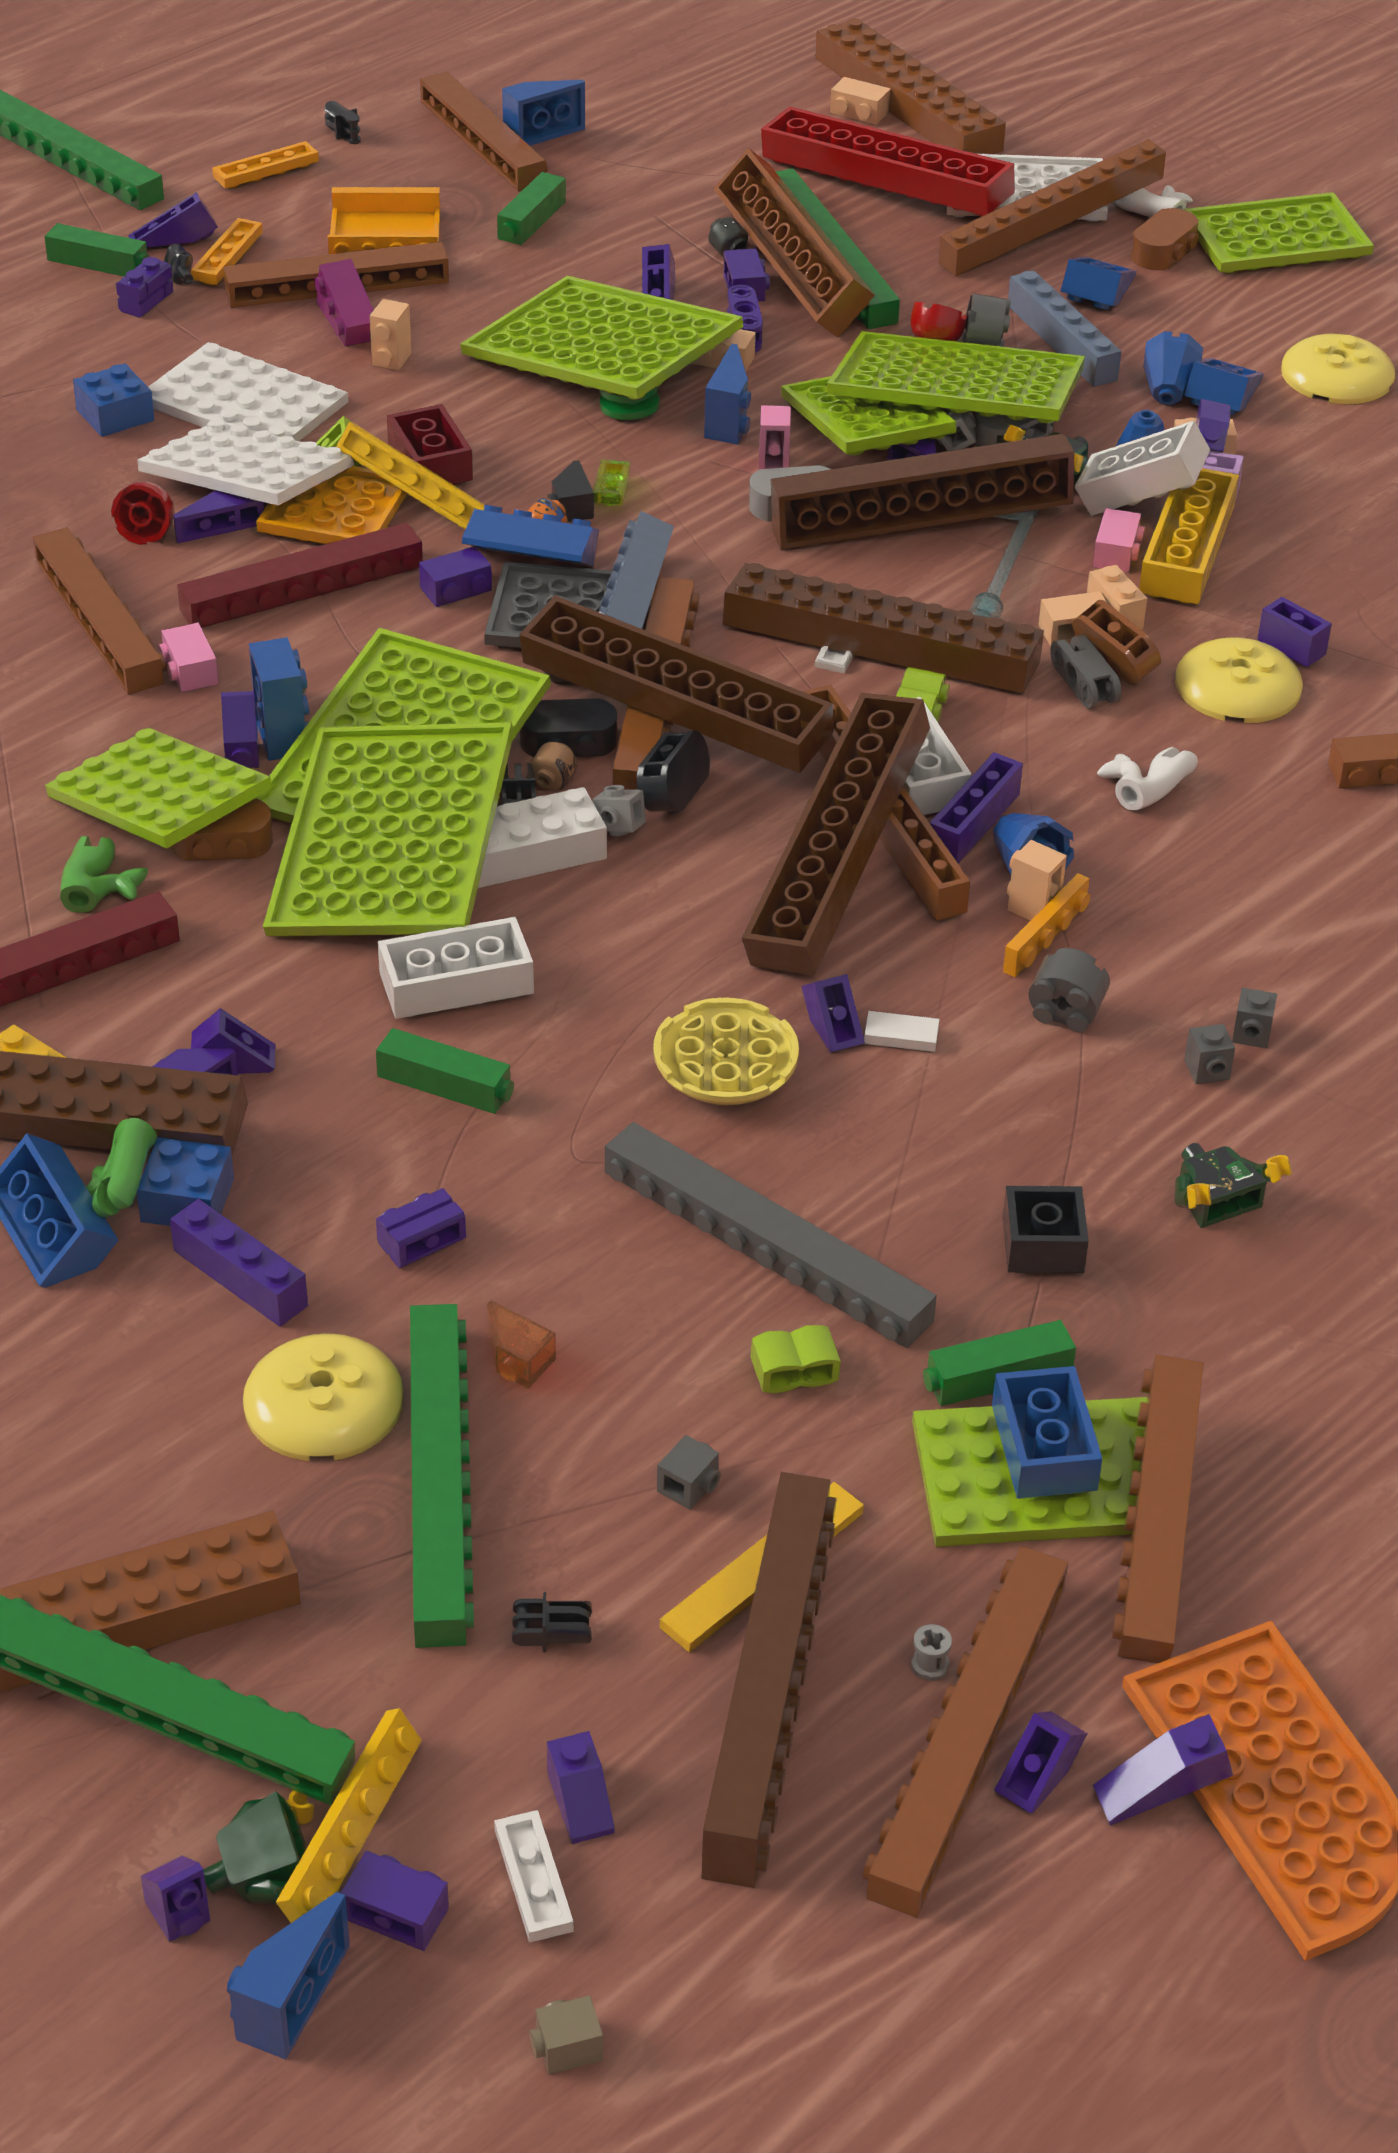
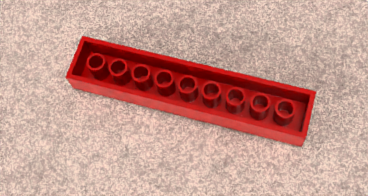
[761,106,1015,216]

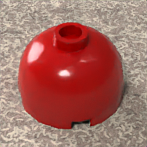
[910,302,968,342]
[111,481,175,545]

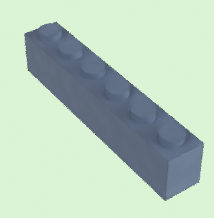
[1008,270,1121,387]
[598,511,674,629]

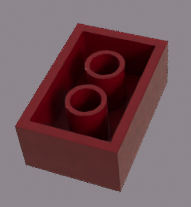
[387,404,473,485]

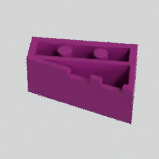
[315,259,374,347]

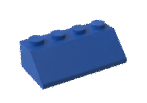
[462,505,599,566]
[0,1133,119,1288]

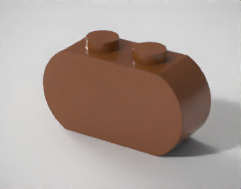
[1131,208,1199,270]
[1072,600,1161,685]
[172,798,273,861]

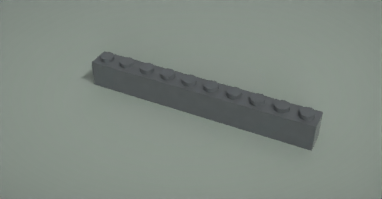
[605,1122,937,1348]

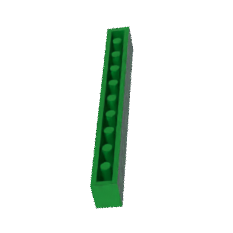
[0,90,164,210]
[775,168,900,330]
[410,1304,474,1648]
[0,1595,355,1806]

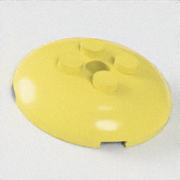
[1281,334,1395,404]
[1175,637,1303,723]
[653,998,799,1105]
[243,1333,403,1461]

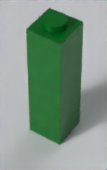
[497,172,566,245]
[44,223,150,277]
[376,1028,514,1114]
[923,1320,1076,1406]

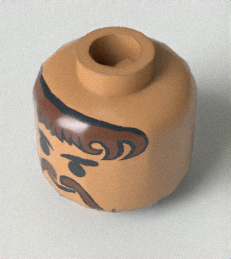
[530,742,577,790]

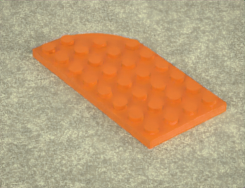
[1122,1621,1398,1961]

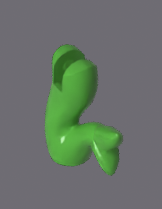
[60,836,149,913]
[86,1118,157,1217]

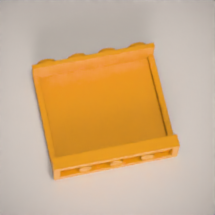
[327,187,440,254]

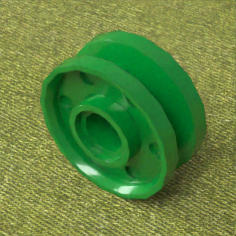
[599,386,660,420]

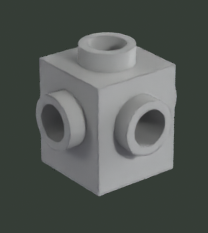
[936,408,978,451]
[592,785,646,836]

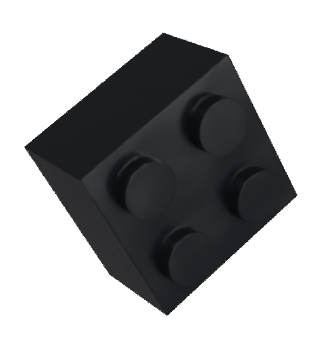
[1002,1186,1089,1273]

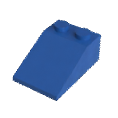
[502,80,585,146]
[1060,257,1137,310]
[704,344,751,445]
[1184,358,1264,415]
[227,1892,350,2060]

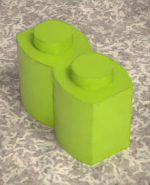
[896,667,950,723]
[750,1325,841,1393]

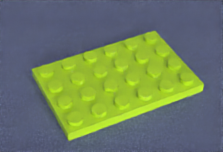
[1184,192,1374,273]
[781,376,956,455]
[45,728,273,848]
[912,1397,1147,1547]

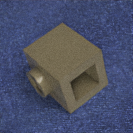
[529,1995,603,2075]

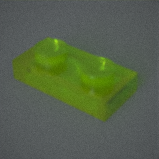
[593,459,630,506]

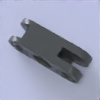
[1050,635,1121,708]

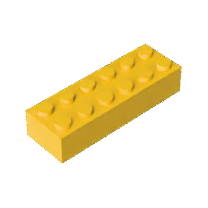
[1139,468,1239,604]

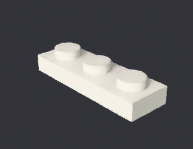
[494,1810,574,1943]

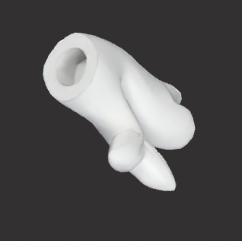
[1112,185,1193,218]
[1097,747,1198,810]

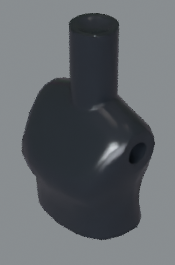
[164,244,193,284]

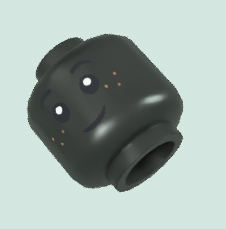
[708,217,748,258]

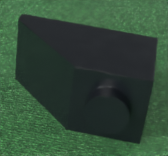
[547,460,594,522]

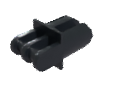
[324,101,361,144]
[502,763,536,805]
[512,1592,592,1652]

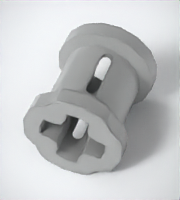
[911,1624,952,1681]

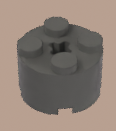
[962,293,1011,347]
[1028,948,1110,1032]

